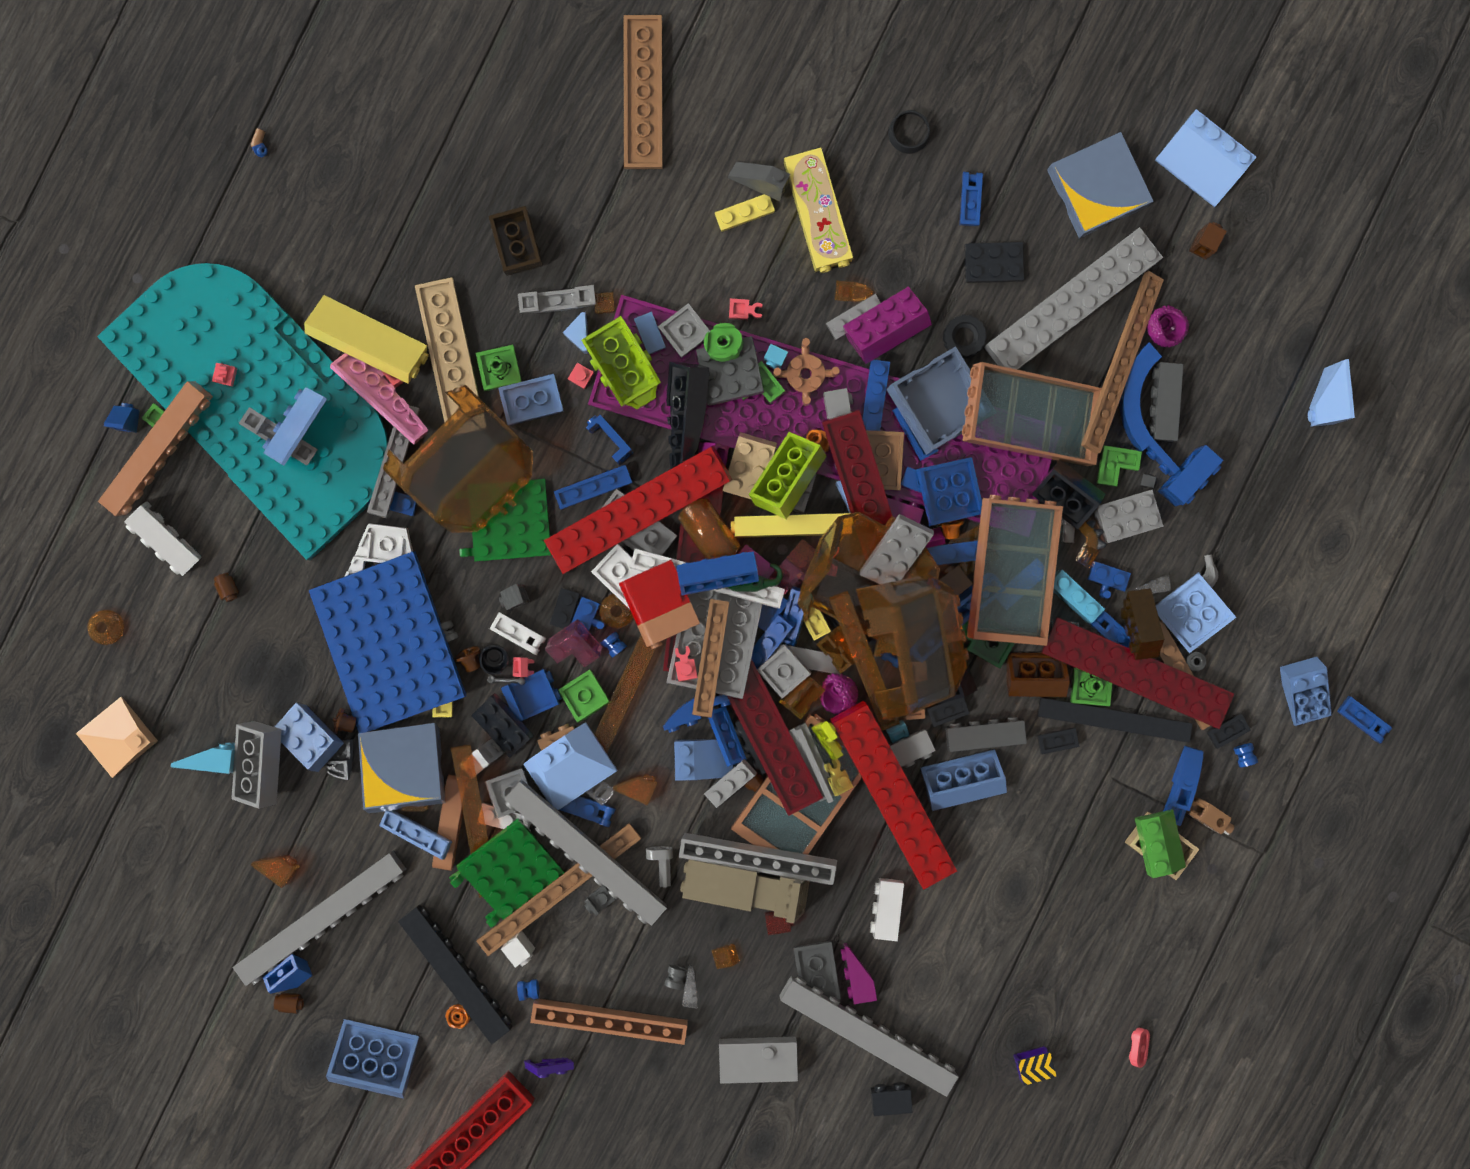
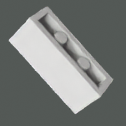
[870,878,904,941]

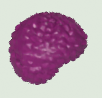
[1147,305,1189,347]
[820,673,858,714]

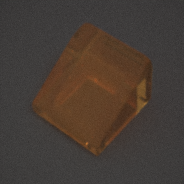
[712,944,739,969]

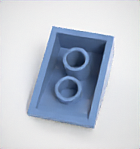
[674,739,733,781]

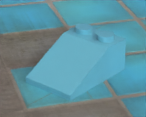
[171,742,235,774]

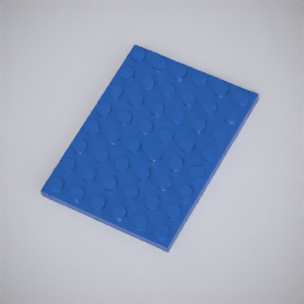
[309,551,466,733]

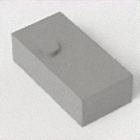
[232,721,282,808]
[719,1037,798,1084]

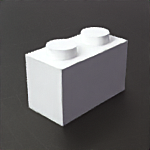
[501,931,535,968]

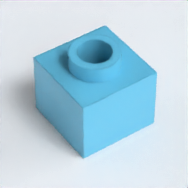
[764,344,788,369]

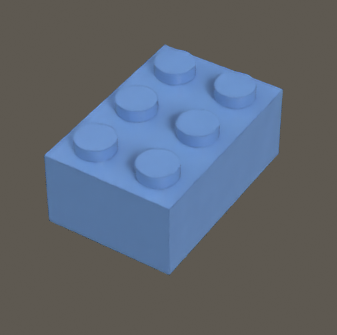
[275,702,344,772]

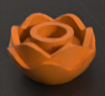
[445,1004,470,1029]

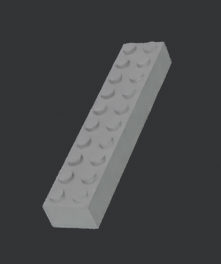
[984,227,1163,370]

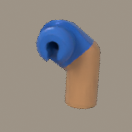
[251,128,267,157]

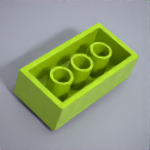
[748,432,827,520]

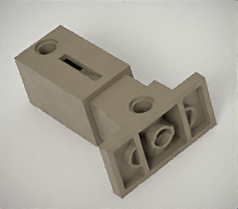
[680,859,810,923]

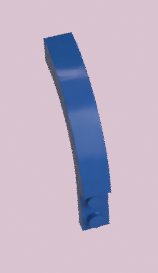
[1119,342,1180,476]

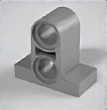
[459,739,505,779]

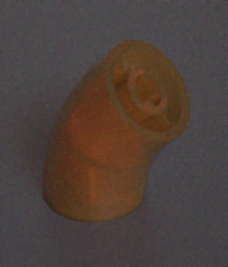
[678,498,740,559]

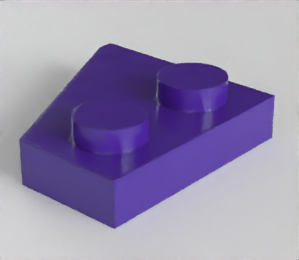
[524,1058,574,1078]

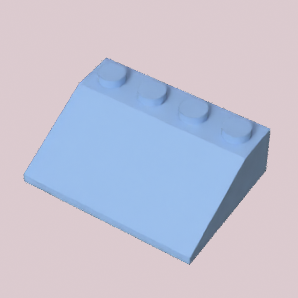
[1155,109,1256,207]

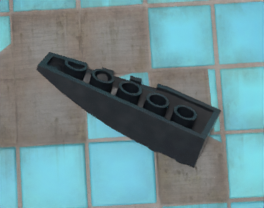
[666,362,710,469]

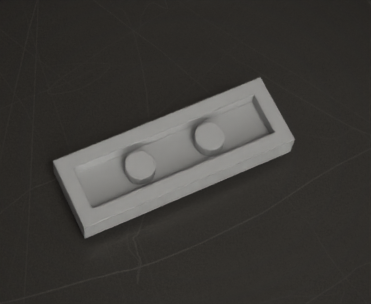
[826,294,881,340]
[704,759,757,808]

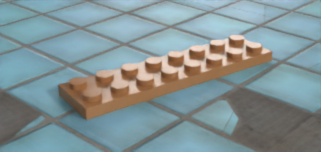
[624,15,663,169]

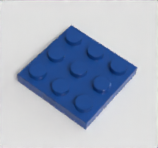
[916,457,982,526]

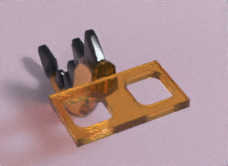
[1075,515,1107,569]

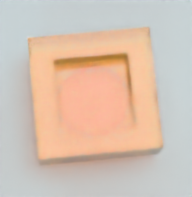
[595,292,615,314]

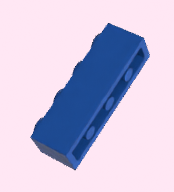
[676,551,759,595]

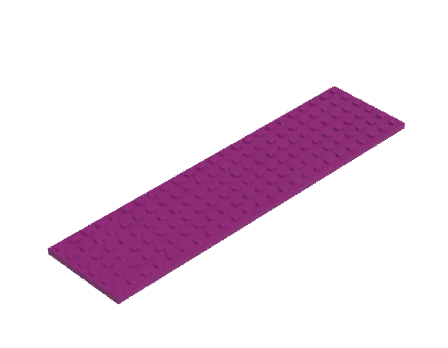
[588,295,1061,537]

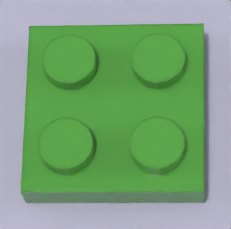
[558,670,611,723]

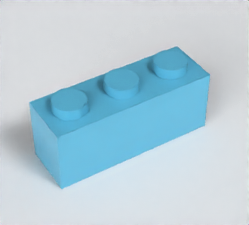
[1053,570,1105,623]

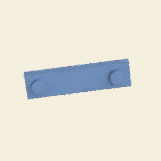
[379,810,452,860]

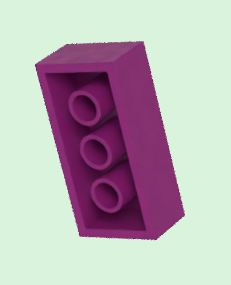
[843,286,932,364]

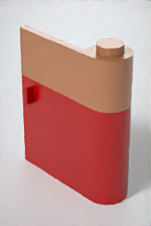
[619,559,700,649]

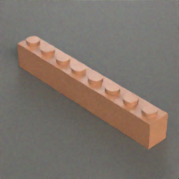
[98,381,213,516]
[530,999,688,1045]

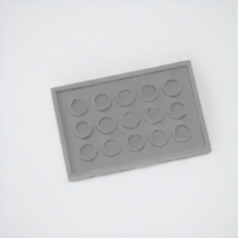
[666,590,762,699]

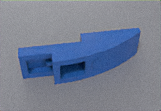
[663,695,731,733]
[1163,746,1204,826]

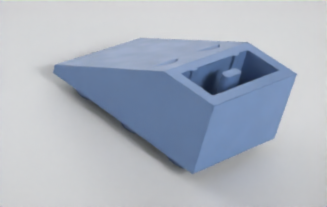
[1280,657,1332,726]

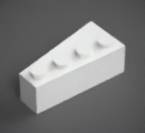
[124,501,201,576]

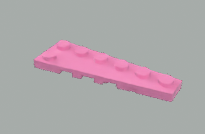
[330,353,428,444]

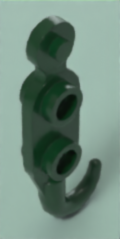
[717,564,783,592]

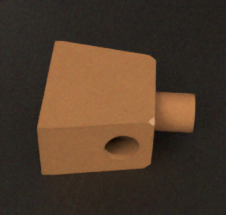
[1186,797,1234,835]

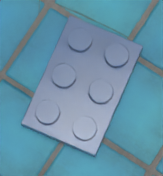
[498,374,564,426]

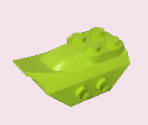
[581,316,661,409]

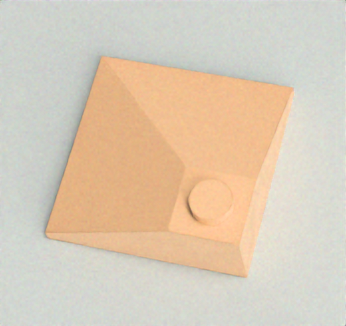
[76,697,158,778]

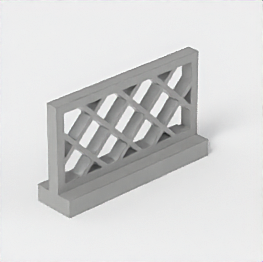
[788,723,835,803]

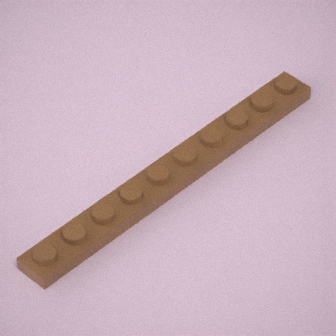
[1081,271,1164,454]
[476,822,641,956]

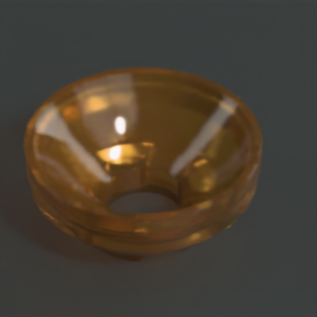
[600,594,633,628]
[87,610,124,645]

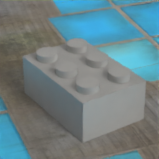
[1093,490,1163,543]

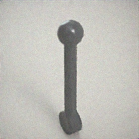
[487,676,526,685]

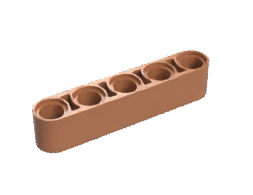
[432,775,468,871]

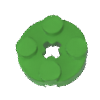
[704,323,743,362]

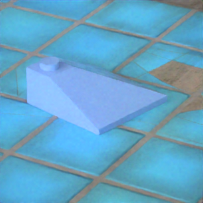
[1308,359,1355,427]

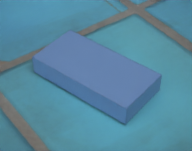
[634,312,666,355]

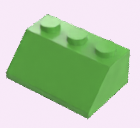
[1135,809,1186,878]

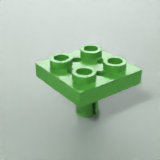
[476,345,522,391]
[1070,667,1112,706]

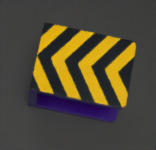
[1013,1046,1056,1086]

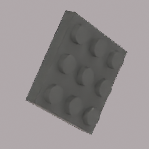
[696,336,764,406]

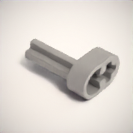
[646,846,673,887]

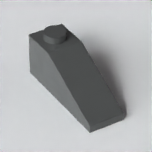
[728,162,790,201]
[499,584,530,610]

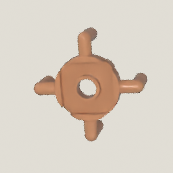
[773,338,840,406]

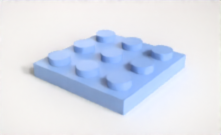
[1156,572,1236,653]

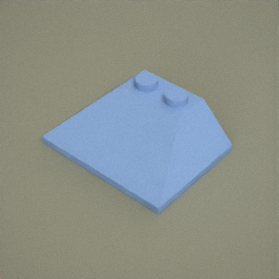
[524,722,618,810]

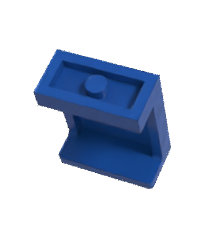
[586,415,633,465]
[501,669,562,721]

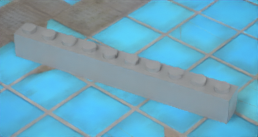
[504,779,667,926]
[232,851,406,986]
[779,976,958,1097]

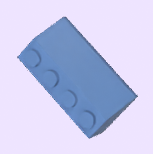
[921,750,1007,811]

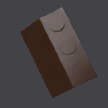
[1007,653,1070,697]

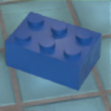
[1158,445,1223,506]

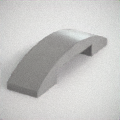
[518,285,596,313]
[239,407,318,465]
[773,644,843,674]

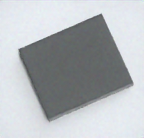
[1140,474,1156,488]

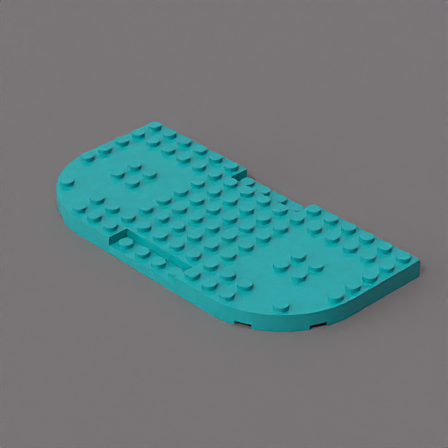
[97,263,389,560]

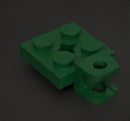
[957,616,1015,669]

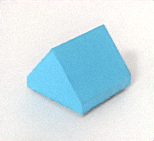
[885,720,909,743]

